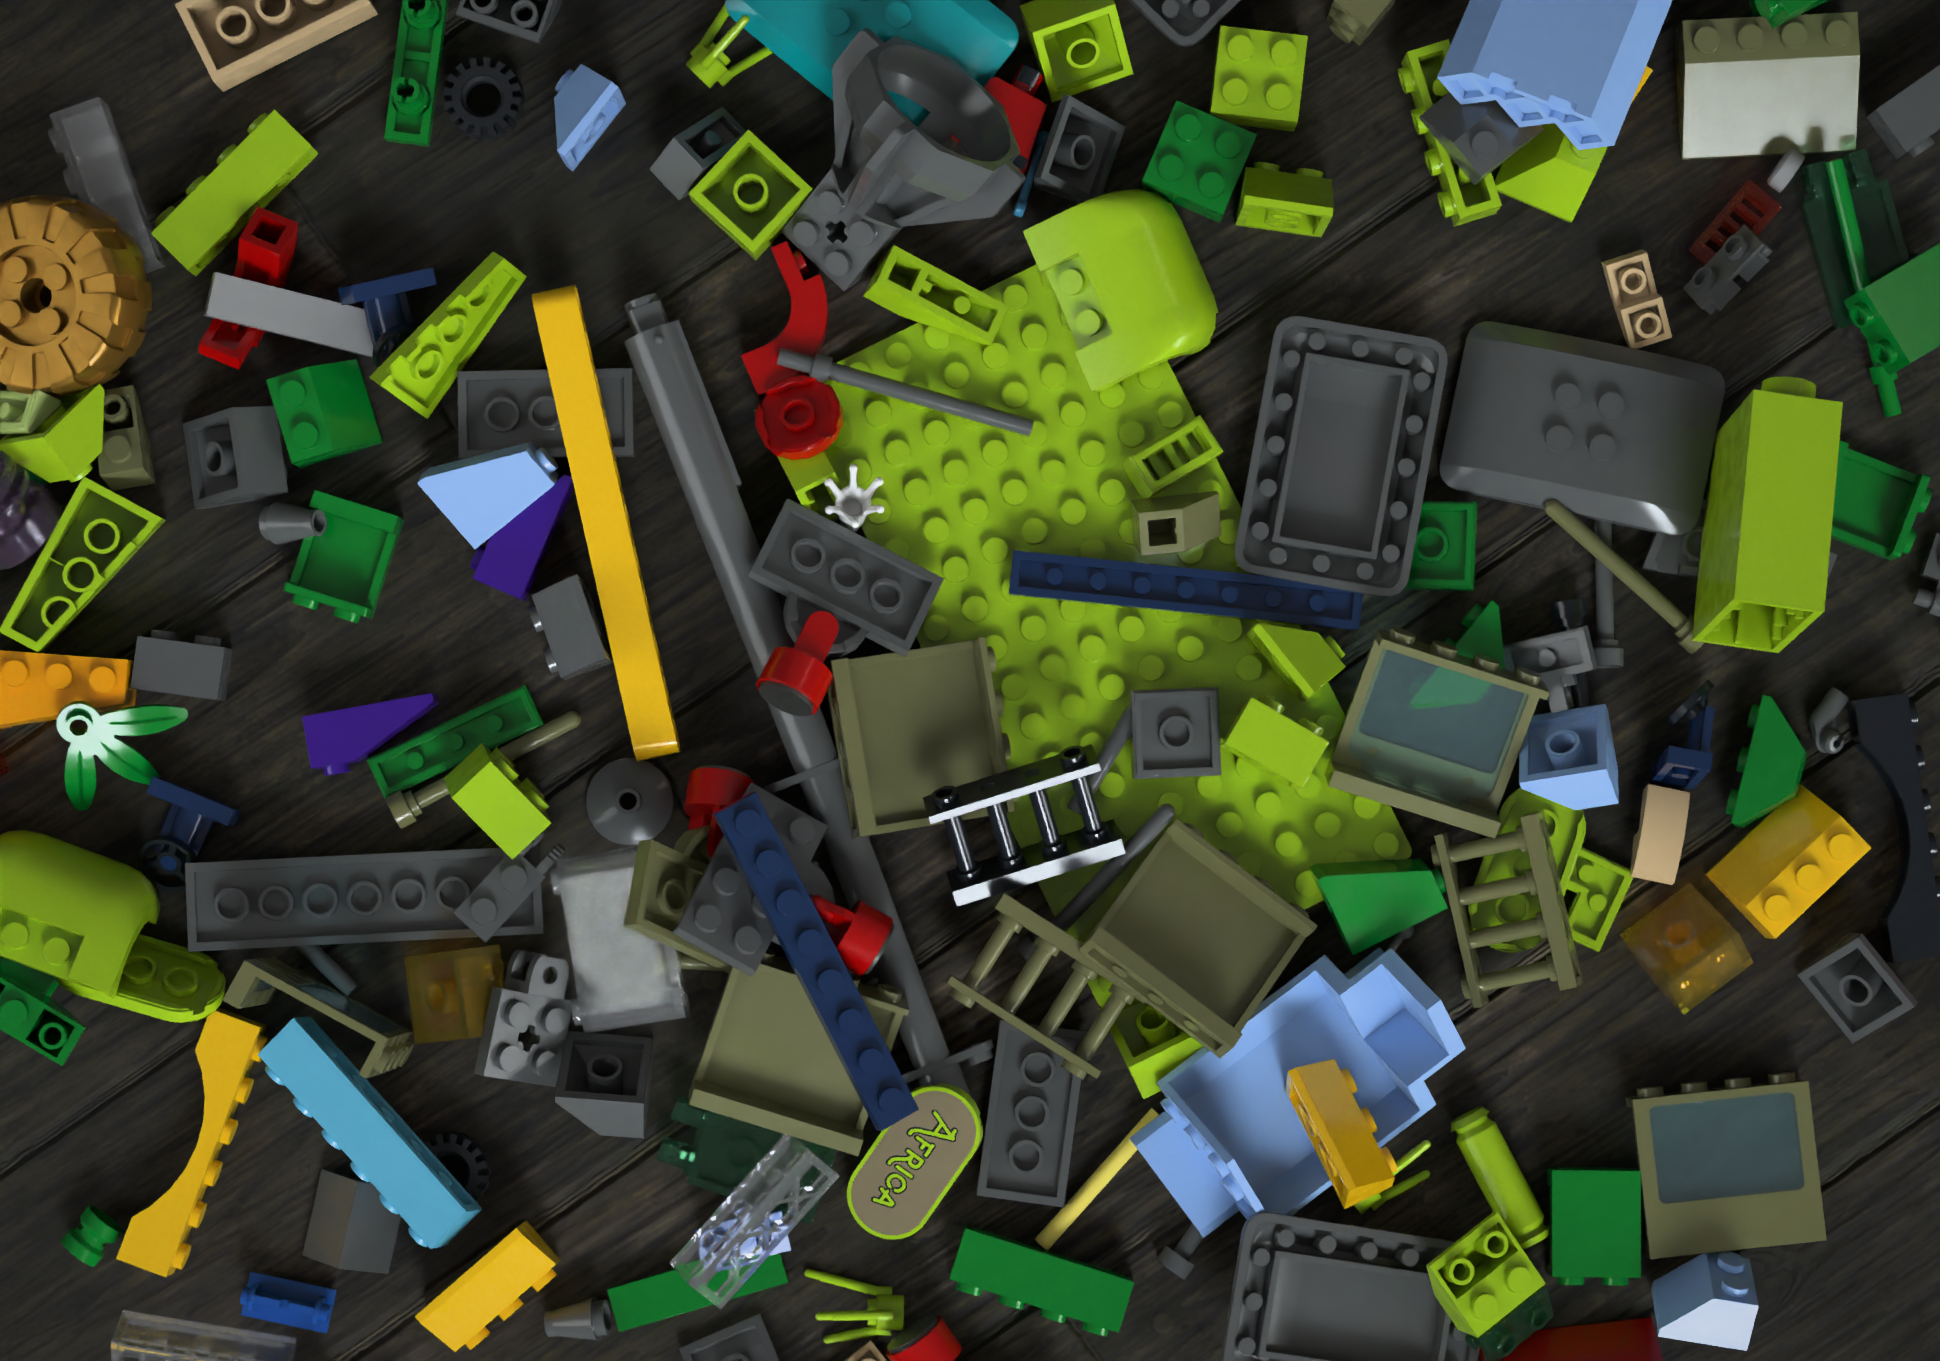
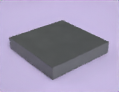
[1129,687,1221,779]

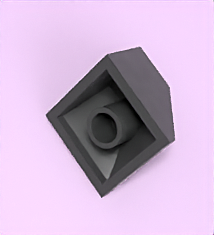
[1419,92,1544,186]
[555,1031,654,1139]

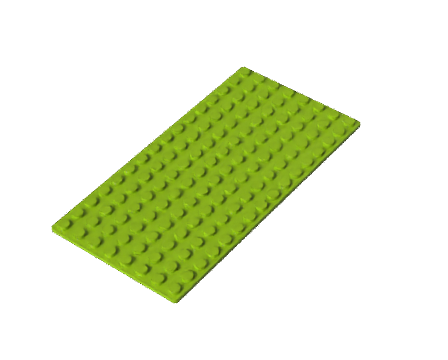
[820,264,1412,1007]

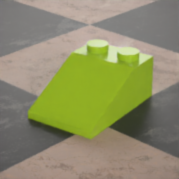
[1235,162,1334,238]

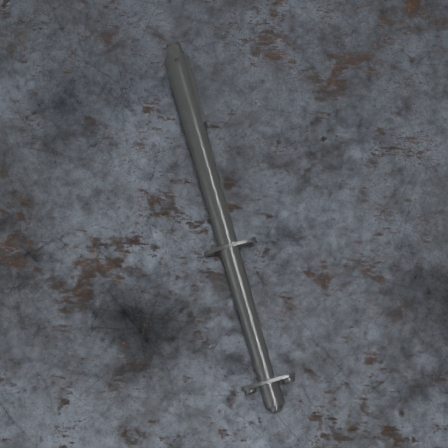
[624,293,995,1097]

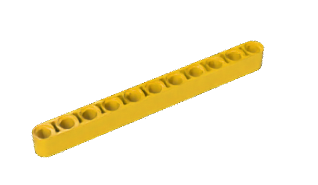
[532,284,680,762]

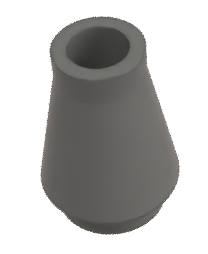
[259,501,327,545]
[544,1296,612,1341]

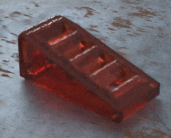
[1688,180,1782,265]

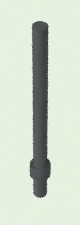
[776,347,1034,436]

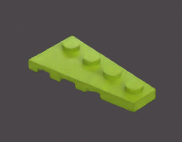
[369,252,527,419]

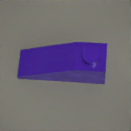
[470,474,574,602]
[302,693,439,776]

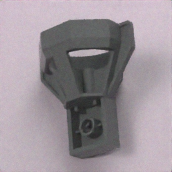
[781,28,1025,291]

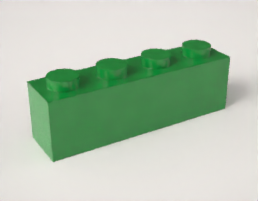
[949,1225,1134,1337]

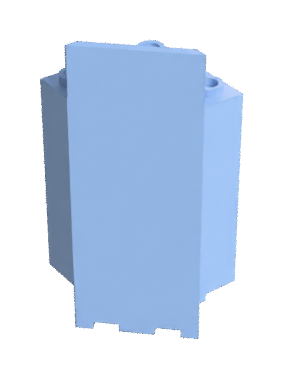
[1129,947,1466,1238]

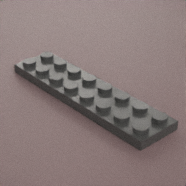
[185,846,544,952]

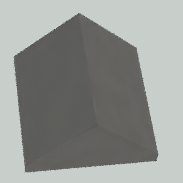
[1033,95,1125,203]
[1797,932,1918,1044]
[302,1168,402,1274]

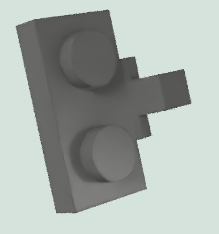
[1503,625,1598,713]

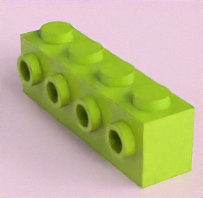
[1398,39,1502,227]
[150,109,319,276]

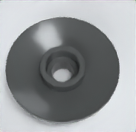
[586,758,674,845]

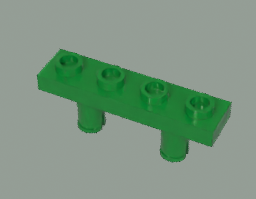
[384,0,449,147]

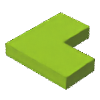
[1567,847,1634,952]

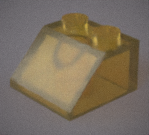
[1620,882,1754,1015]
[404,944,505,1044]

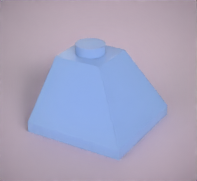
[554,64,626,171]
[1519,704,1619,810]

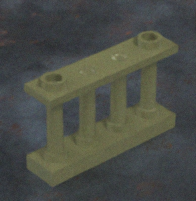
[1431,811,1583,1008]
[945,892,1145,1080]

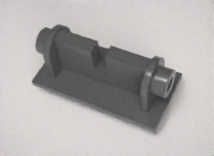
[1683,224,1773,315]

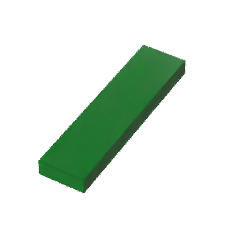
[367,685,544,799]
[607,1253,789,1332]

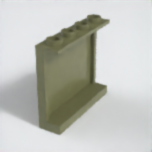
[824,637,1018,839]
[1078,819,1318,1058]
[689,948,909,1156]

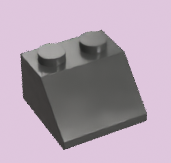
[183,406,288,509]
[528,574,614,680]

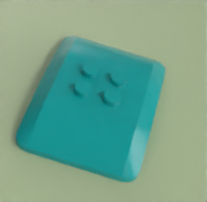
[725,0,1019,127]

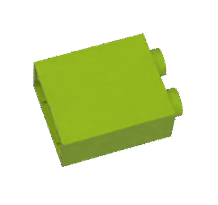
[1692,376,1843,653]

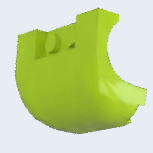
[1023,189,1218,392]
[0,830,161,998]

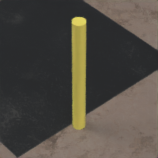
[1035,1108,1159,1251]

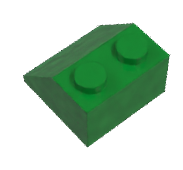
[266,359,383,469]

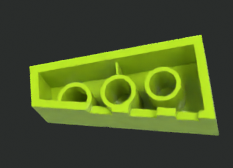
[0,477,166,653]

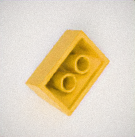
[1705,784,1871,939]
[1285,1059,1398,1209]
[415,1220,560,1352]

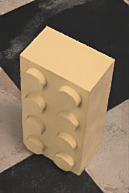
[175,0,378,92]

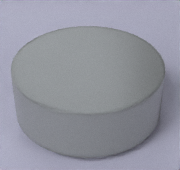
[1767,148,1805,193]

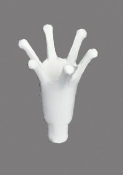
[824,464,884,533]

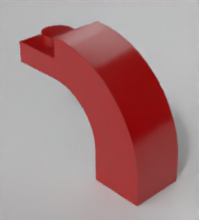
[199,207,298,370]
[741,241,829,401]

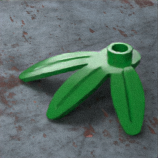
[56,701,188,811]

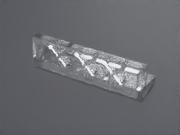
[670,1134,839,1309]
[111,1310,296,1361]

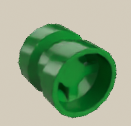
[60,1205,123,1267]

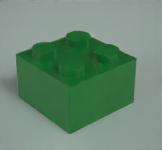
[1140,100,1257,223]

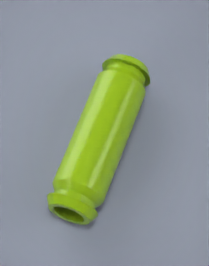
[1450,1106,1550,1249]

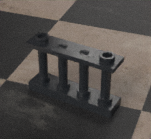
[922,744,1126,907]

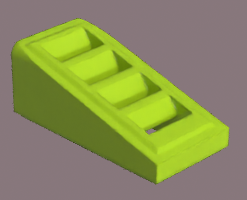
[1122,415,1224,499]

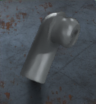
[1809,687,1849,754]

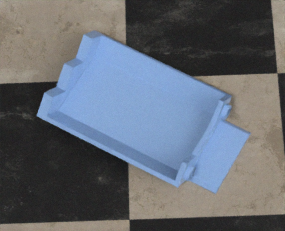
[1437,0,1673,150]

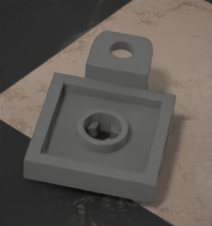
[474,949,574,1087]

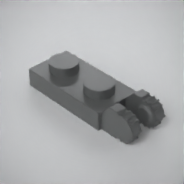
[453,829,567,943]

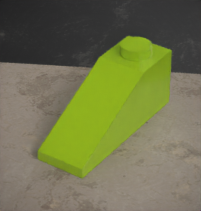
[863,245,1009,346]

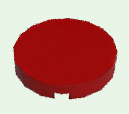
[755,375,843,460]

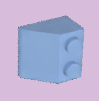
[1651,1252,1759,1351]

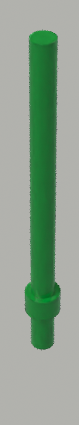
[1825,158,1902,417]

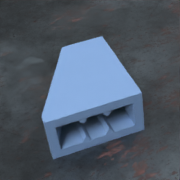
[417,442,559,549]

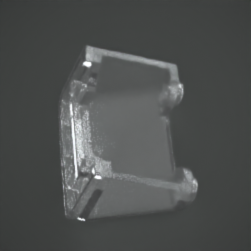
[550,842,691,1033]

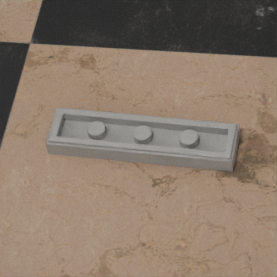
[203,272,373,357]

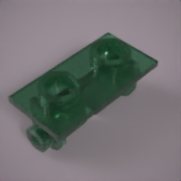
[1465,1285,1554,1361]

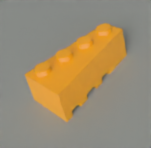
[0,650,136,729]

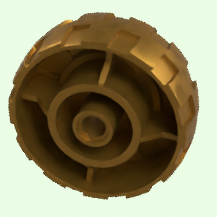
[0,194,152,397]

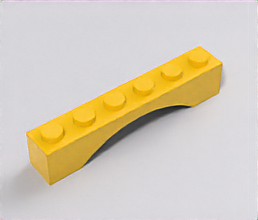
[116,1007,270,1277]

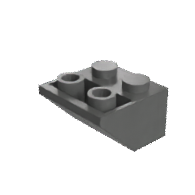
[456,0,562,44]

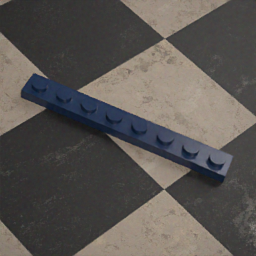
[1009,550,1363,630]
[713,792,919,1131]

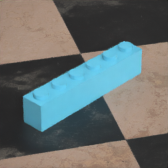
[258,1017,482,1249]

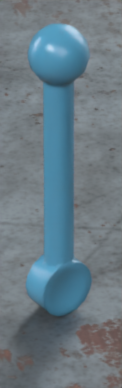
[1013,130,1049,218]

